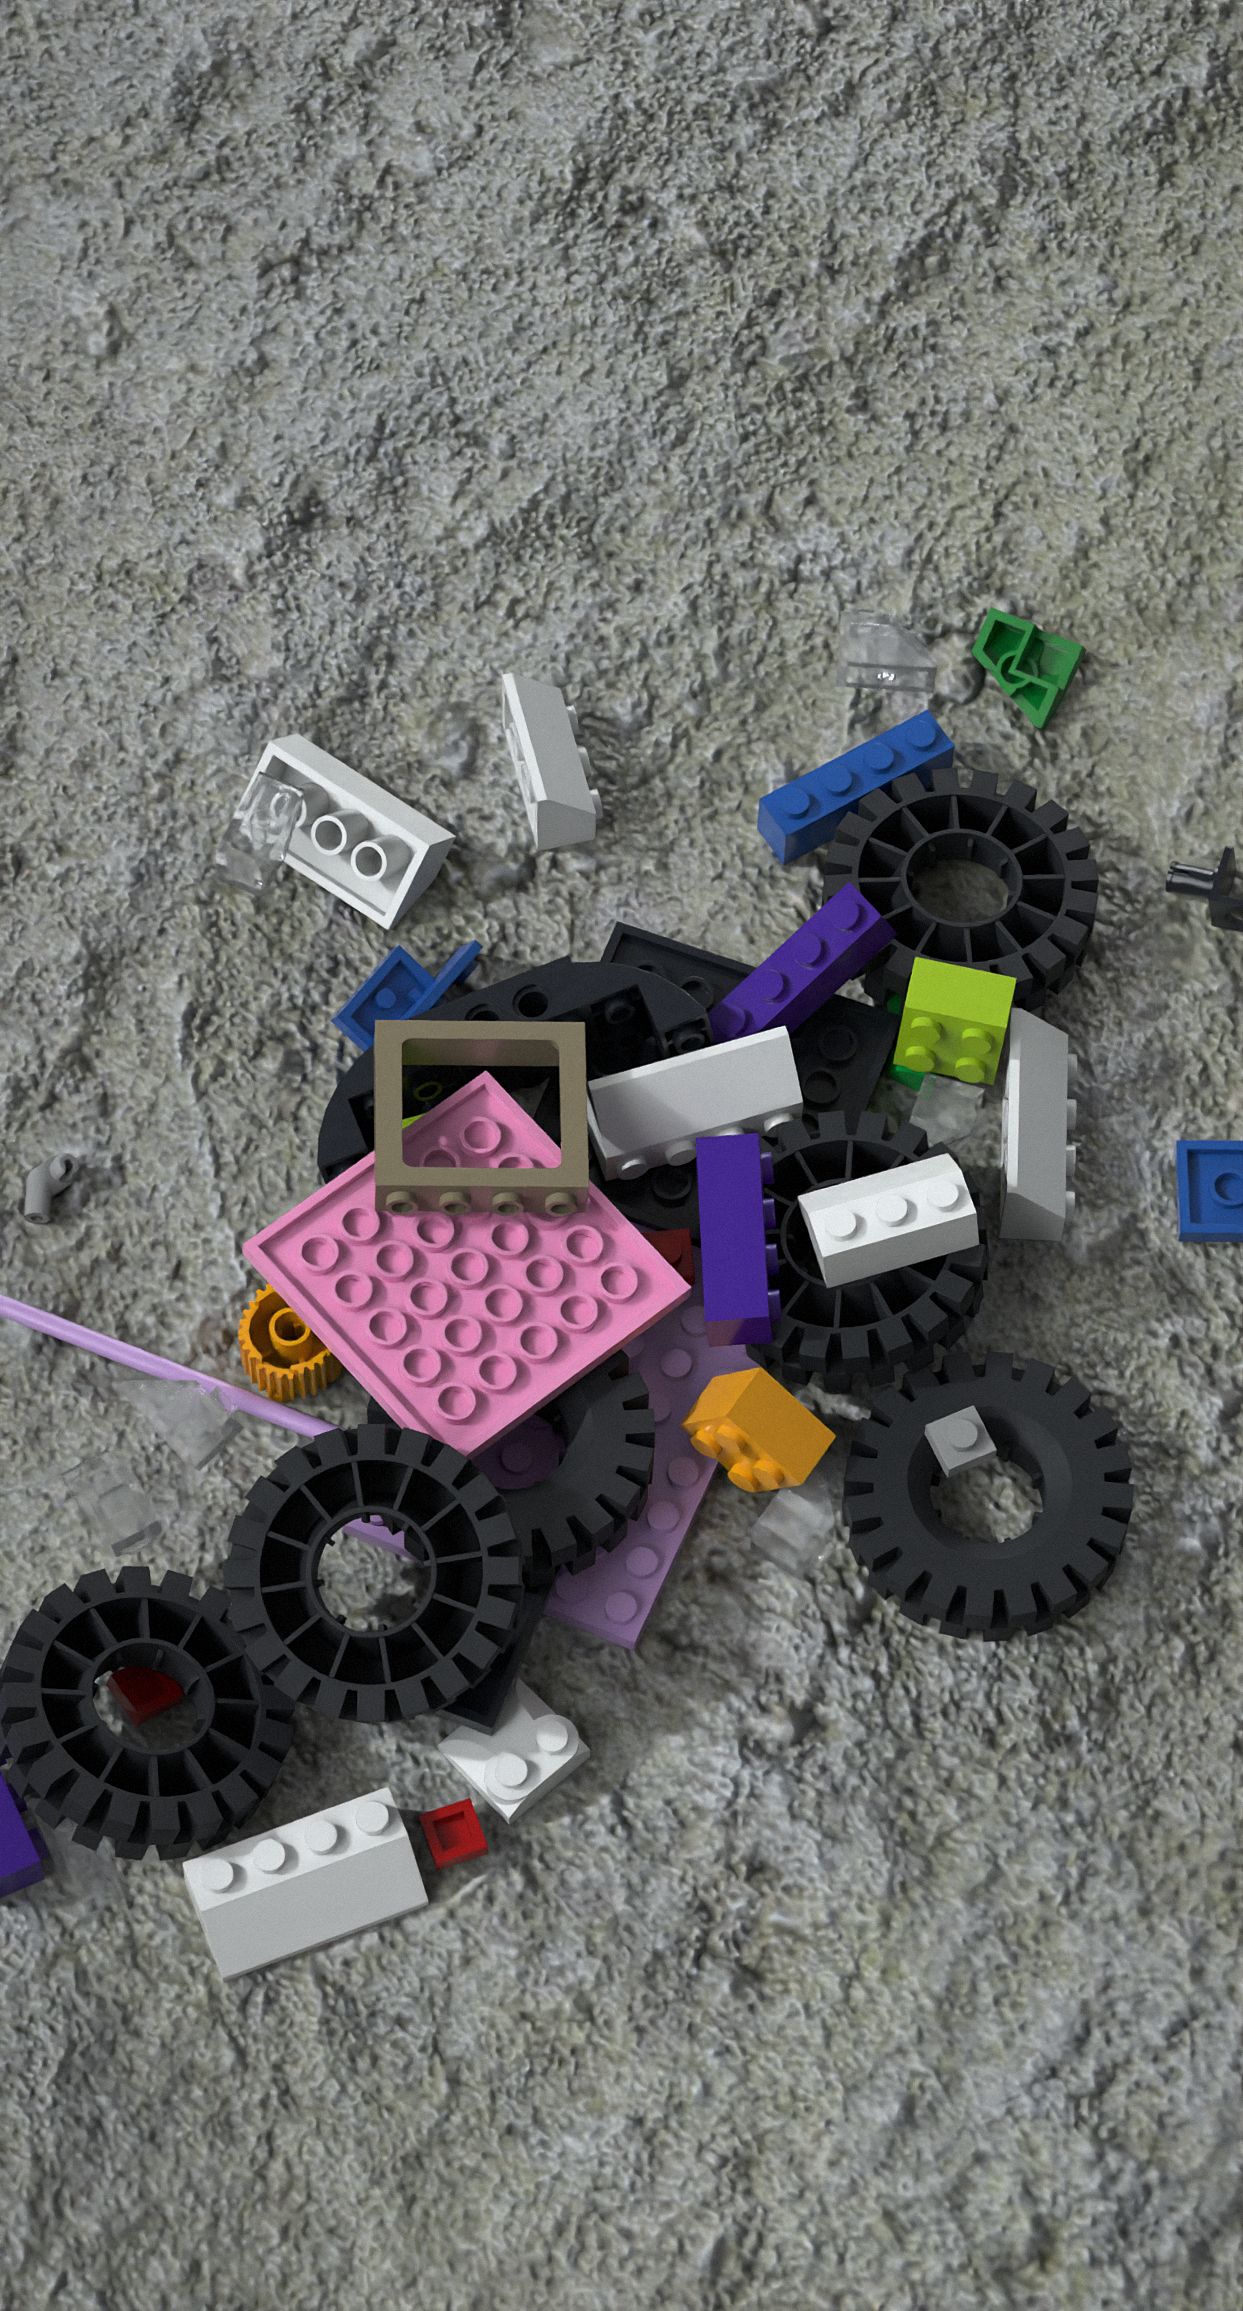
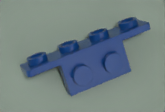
[330,940,483,1052]

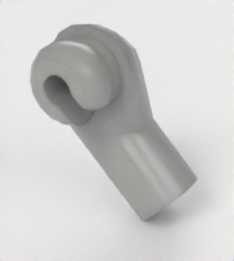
[24,1153,80,1224]

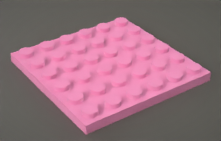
[242,1071,692,1460]

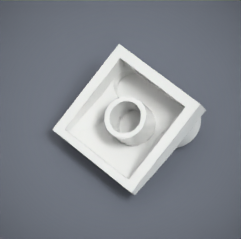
[438,1678,590,1825]

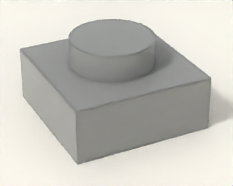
[924,1405,997,1478]

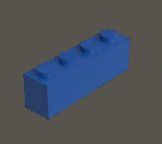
[757,709,955,865]

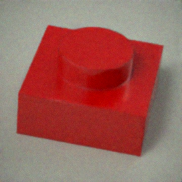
[641,1229,695,1285]
[106,1666,184,1727]
[419,1798,488,1871]

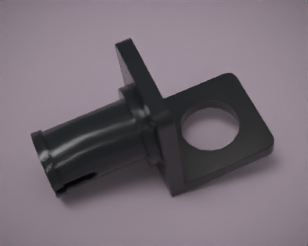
[1166,845,1243,932]

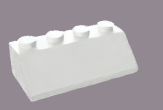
[229,733,456,930]
[999,1008,1077,1241]
[587,1026,803,1181]
[182,1787,429,1982]

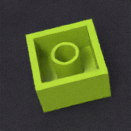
[893,957,1017,1085]

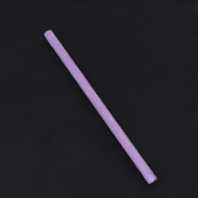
[0,1294,347,1439]

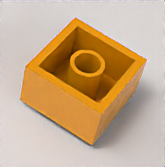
[679,1367,836,1493]

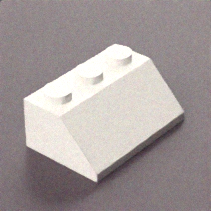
[502,673,603,851]
[797,1153,979,1288]

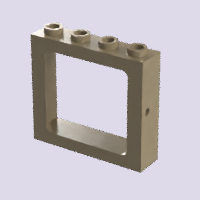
[374,1020,589,1217]

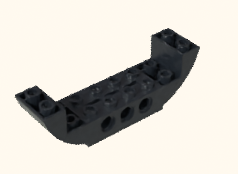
[317,955,716,1184]

